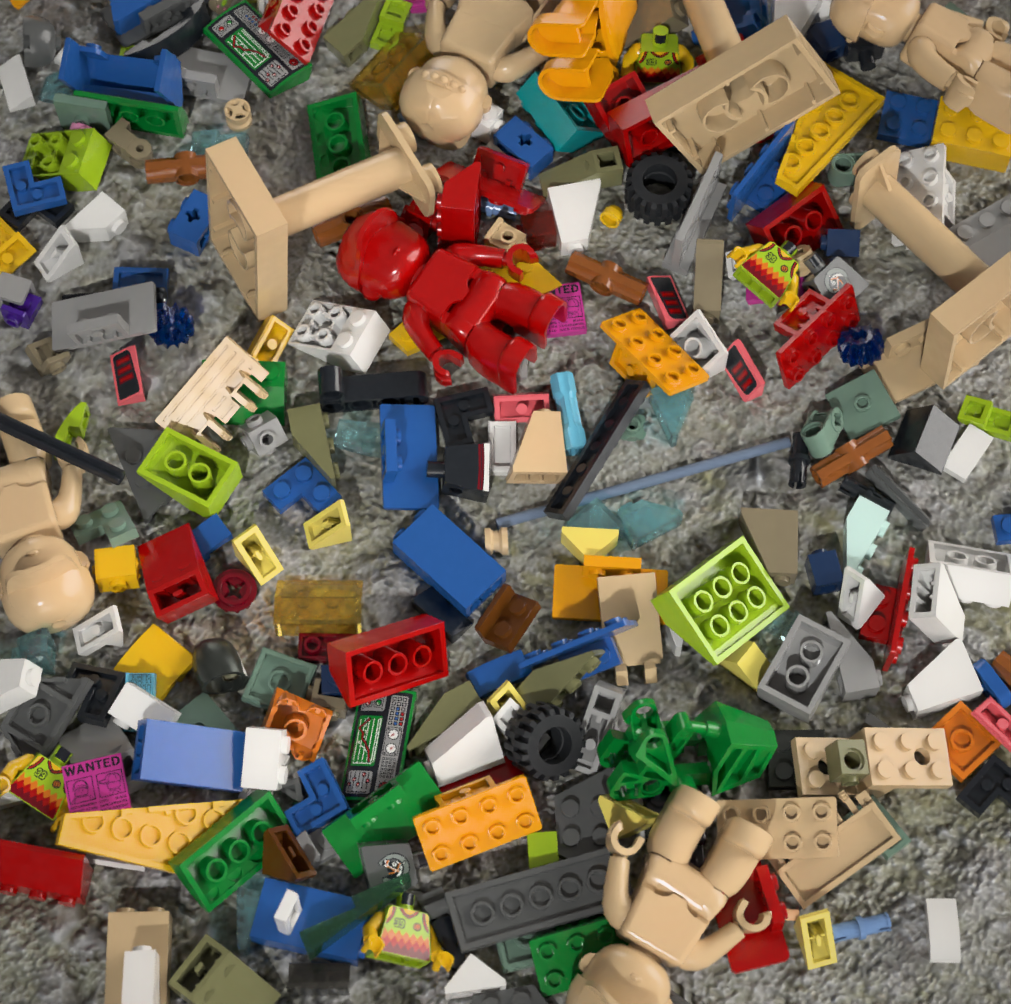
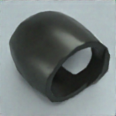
[192,638,248,695]

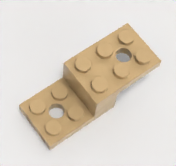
[791,727,953,798]

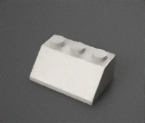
[924,540,1011,608]

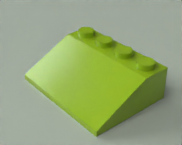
[650,536,790,666]

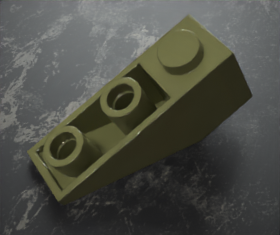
[323,0,386,68]
[538,146,624,199]
[287,403,341,489]
[516,649,605,707]
[407,680,481,759]

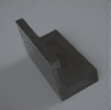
[286,963,350,996]

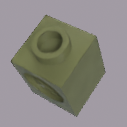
[825,739,869,787]

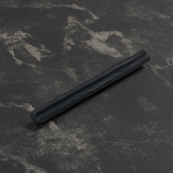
[0,412,125,485]

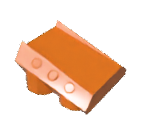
[261,687,333,763]

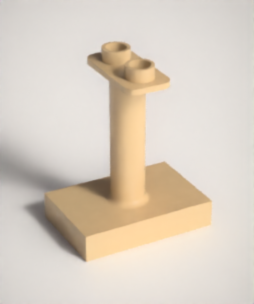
[645,0,841,175]
[205,111,443,322]
[849,145,1011,390]

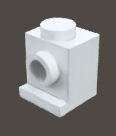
[471,104,505,144]

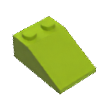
[136,427,243,519]

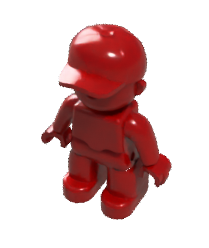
[336,207,567,395]

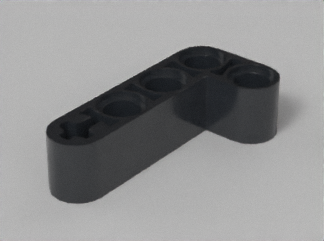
[317,365,429,413]

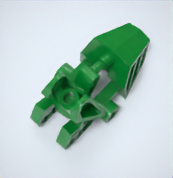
[596,698,778,801]

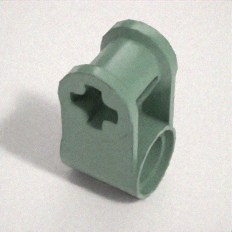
[827,151,867,187]
[800,407,844,458]

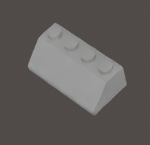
[949,194,1011,267]

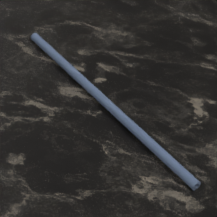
[495,436,791,530]

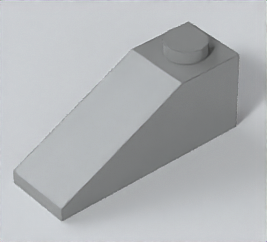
[822,611,883,702]
[575,680,627,776]

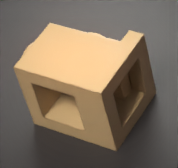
[484,217,528,252]

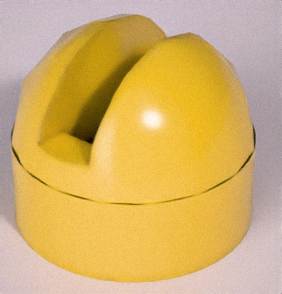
[600,205,623,228]

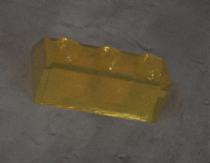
[349,32,435,111]
[273,580,364,636]

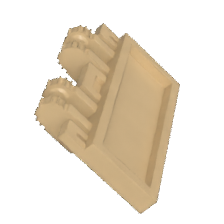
[154,335,269,453]
[768,788,901,909]

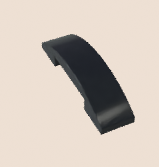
[123,0,211,60]

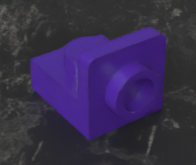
[0,293,43,330]

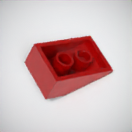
[584,70,647,164]

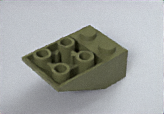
[168,934,281,1004]

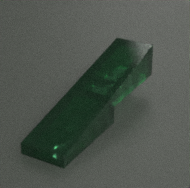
[299,872,411,960]

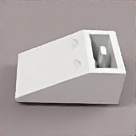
[288,300,390,374]

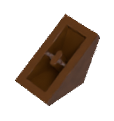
[262,824,317,882]

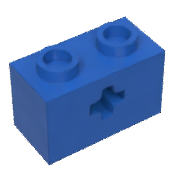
[493,115,554,181]
[167,189,210,257]

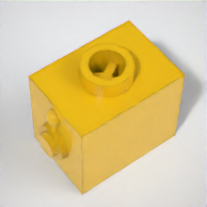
[92,544,142,593]

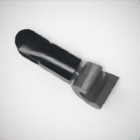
[416,887,466,972]

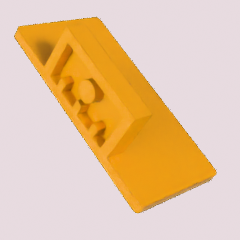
[600,308,709,398]
[552,555,668,625]
[412,775,542,871]

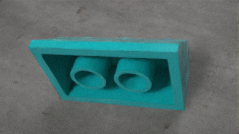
[516,71,604,153]

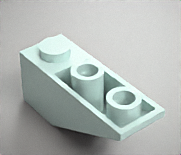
[843,495,890,575]

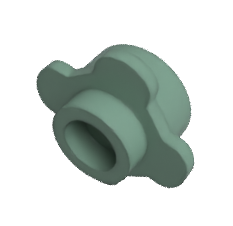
[620,414,646,442]

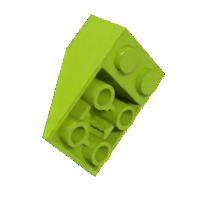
[22,128,112,192]

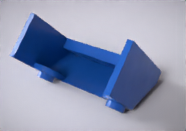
[58,37,183,107]

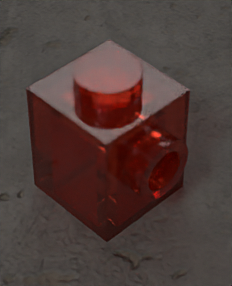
[516,210,557,251]

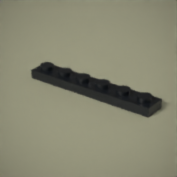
[543,379,651,521]

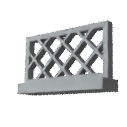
[662,151,727,276]

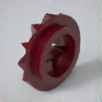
[213,569,257,614]

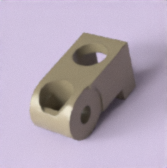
[104,117,154,169]

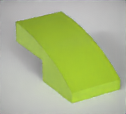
[370,0,412,55]
[957,395,1011,442]
[54,402,91,460]
[527,831,559,869]

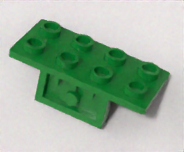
[322,761,442,878]
[528,913,629,997]

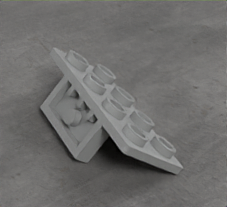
[177,47,251,103]
[51,281,157,353]

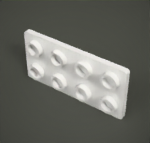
[891,143,956,247]

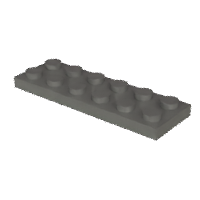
[444,848,633,954]

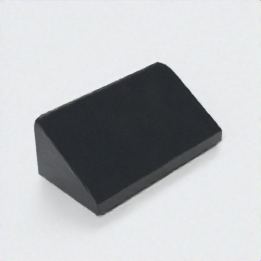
[412,586,473,644]

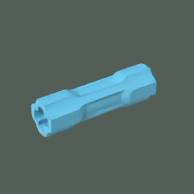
[550,371,587,457]

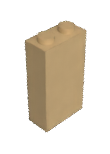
[104,907,173,1004]

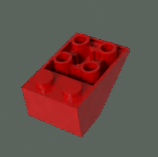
[137,523,219,624]

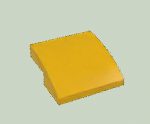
[0,217,37,274]
[113,624,193,701]

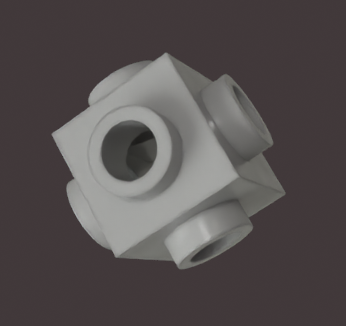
[239,410,288,457]

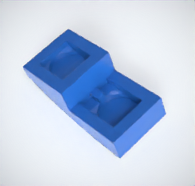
[192,513,233,562]
[465,649,532,699]

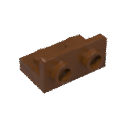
[475,583,542,653]

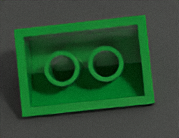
[202,360,288,426]

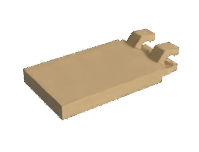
[597,572,663,686]

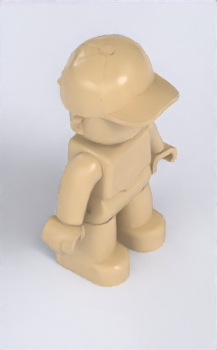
[399,0,563,150]
[829,0,1011,134]
[0,393,95,635]
[566,785,773,1004]

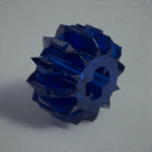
[149,302,195,349]
[837,324,885,368]

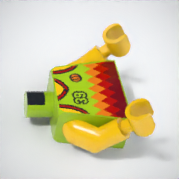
[620,25,694,83]
[726,240,800,312]
[0,744,73,833]
[361,892,454,972]

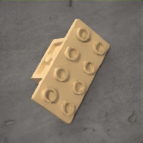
[859,319,980,404]
[716,797,839,860]

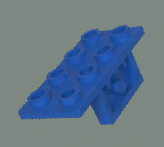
[726,121,795,222]
[379,404,439,510]
[518,616,639,681]

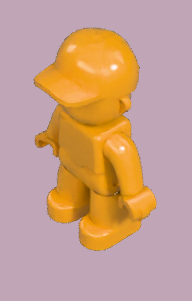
[527,0,638,103]

